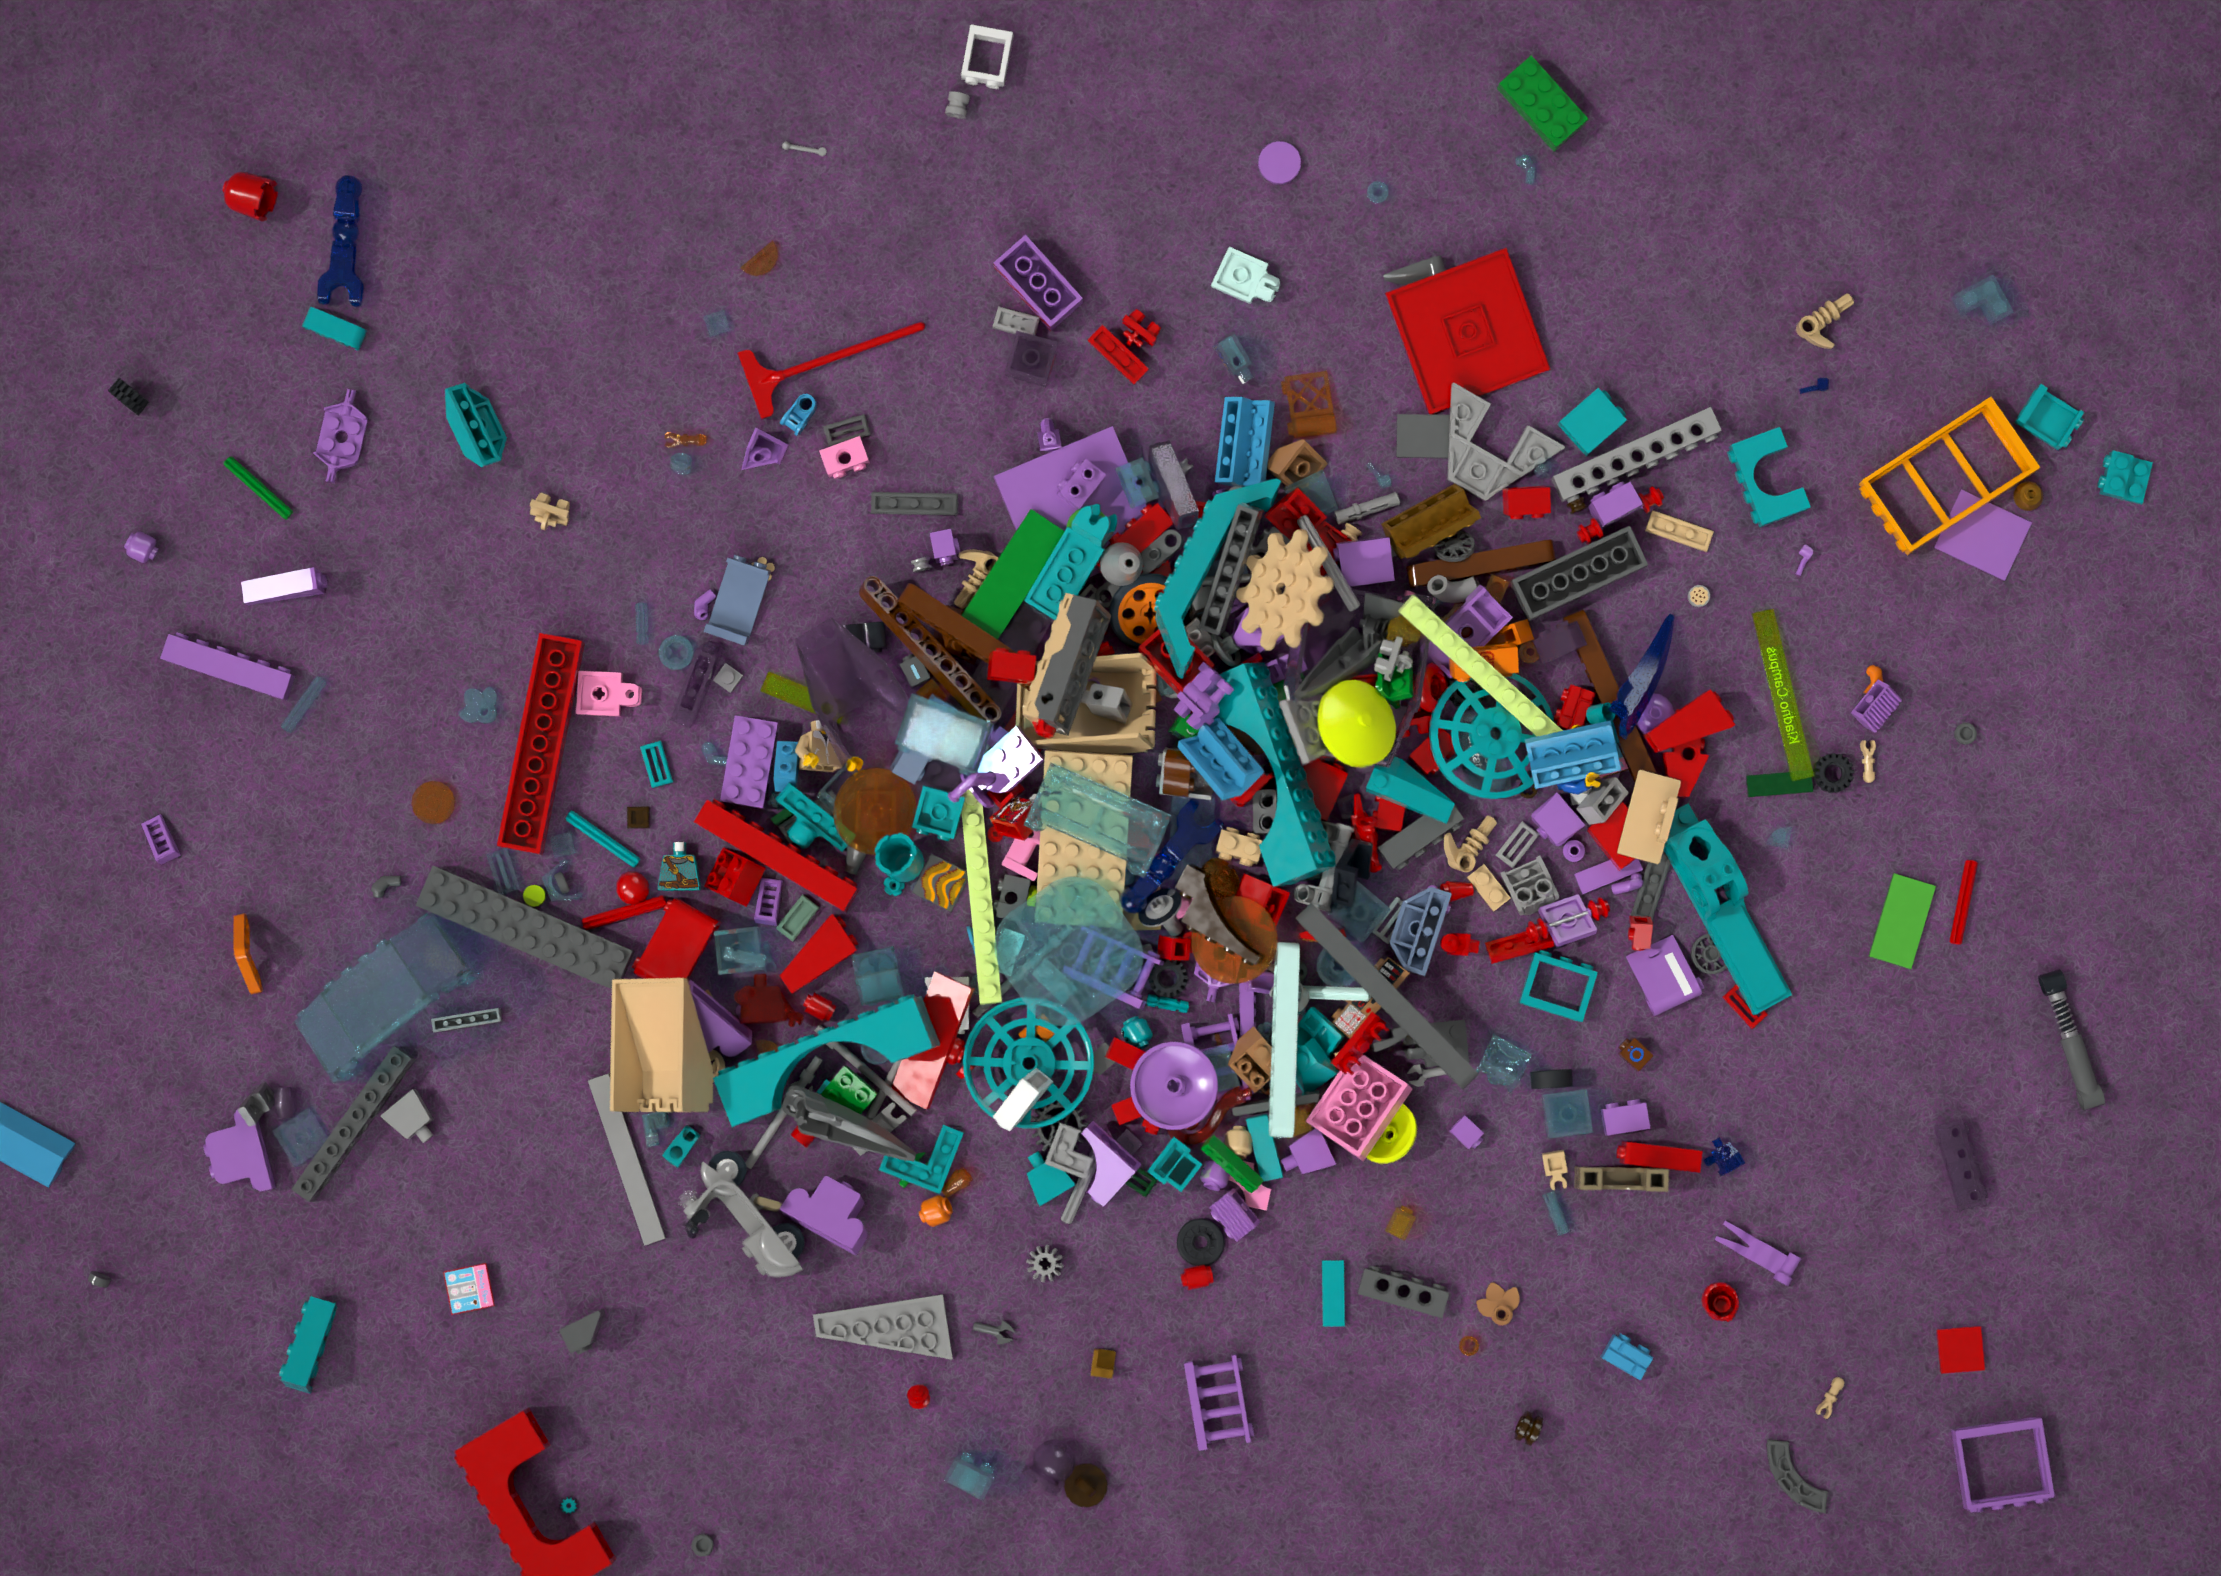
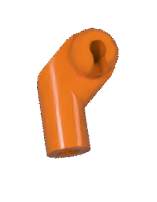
[1863,665,1883,694]

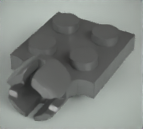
[1403,1020,1469,1067]

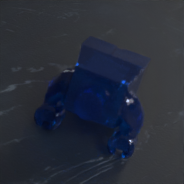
[1703,1137,1745,1176]

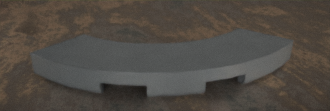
[1766,1439,1828,1513]

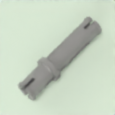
[1334,492,1400,525]

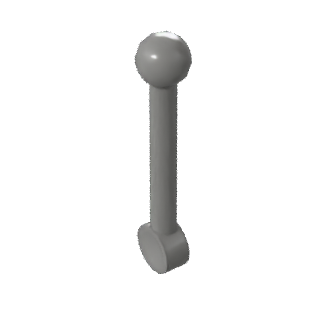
[782,142,826,156]

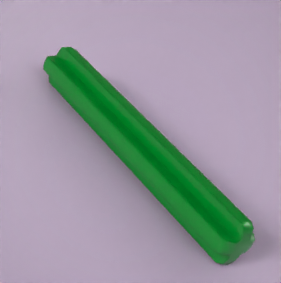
[224,456,293,520]

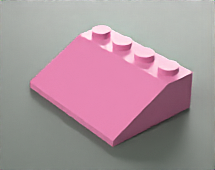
[1306,1055,1412,1161]

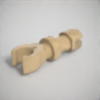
[1860,740,1876,783]
[1816,1377,1844,1419]

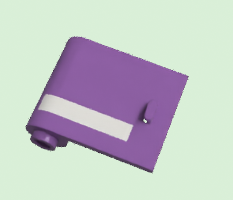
[1626,935,1704,1016]

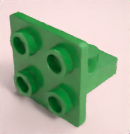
[1376,653,1413,709]
[821,1065,878,1115]

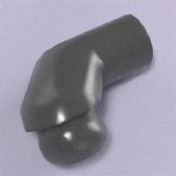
[371,876,401,898]

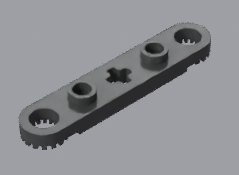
[1095,530,1183,608]

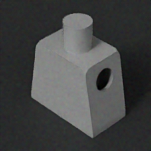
[1081,683,1132,724]
[381,1089,434,1143]

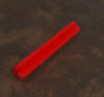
[1950,860,1978,945]
[582,895,666,930]

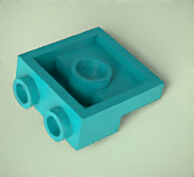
[2097,450,2153,505]
[912,785,966,841]

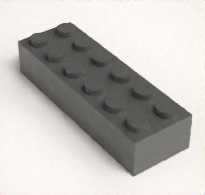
[1510,526,1648,622]

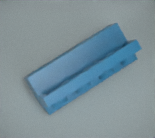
[1215,397,1275,487]

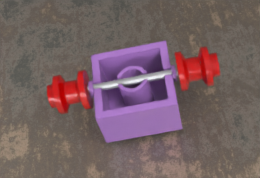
[1576,481,1664,545]

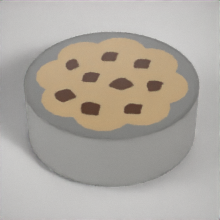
[1688,585,1710,607]

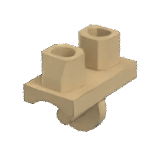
[530,493,570,530]

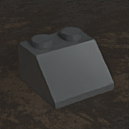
[559,1308,605,1355]

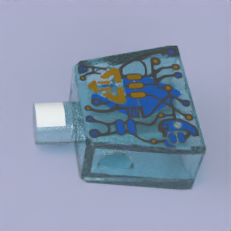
[1212,334,1253,384]

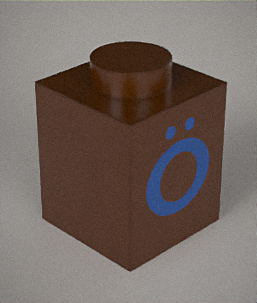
[1618,1038,1654,1072]

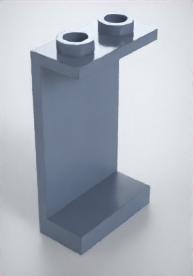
[704,555,771,645]

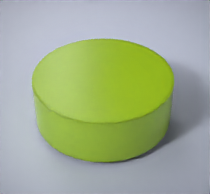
[523,885,546,907]

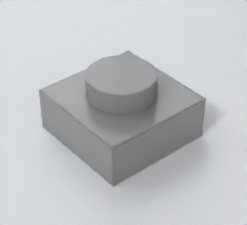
[713,663,743,693]

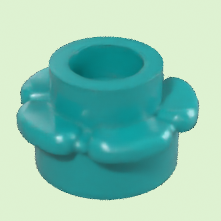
[884,877,905,896]

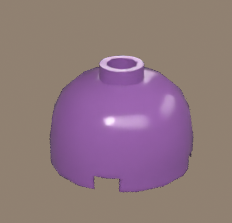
[1631,693,1674,734]

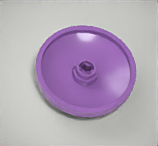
[1130,1042,1218,1130]

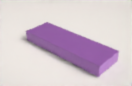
[1574,859,1643,894]

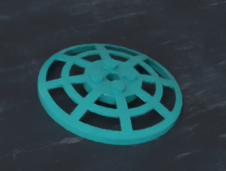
[1429,673,1554,799]
[963,997,1094,1129]

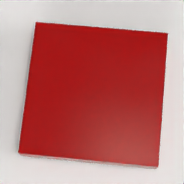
[1936,1326,1985,1374]

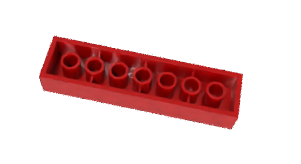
[694,799,860,912]

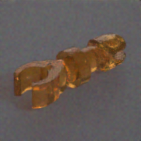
[664,433,707,448]

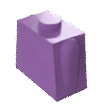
[1531,792,1585,846]

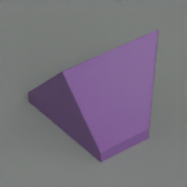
[742,428,788,470]

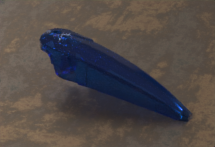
[1609,614,1675,739]

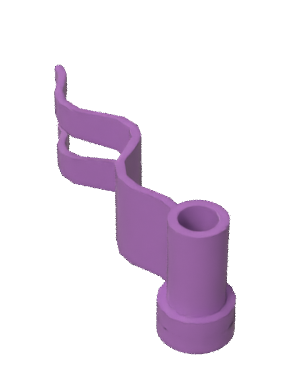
[1715,1221,1801,1286]

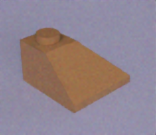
[1267,439,1328,494]

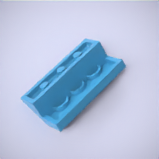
[1178,718,1264,800]
[1525,721,1621,789]
[0,1102,75,1188]

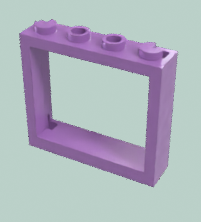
[1951,1417,2055,1513]

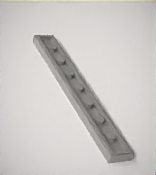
[588,1073,666,1246]

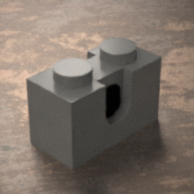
[993,874,1031,923]

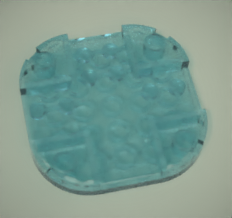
[994,877,1143,1026]

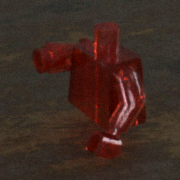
[734,974,804,1027]

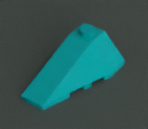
[1366,755,1455,824]

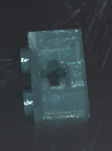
[1115,457,1159,509]

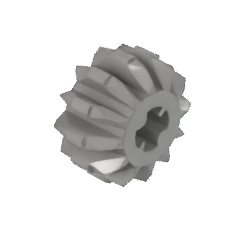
[1027,1245,1064,1282]

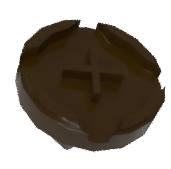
[1064,1463,1108,1508]

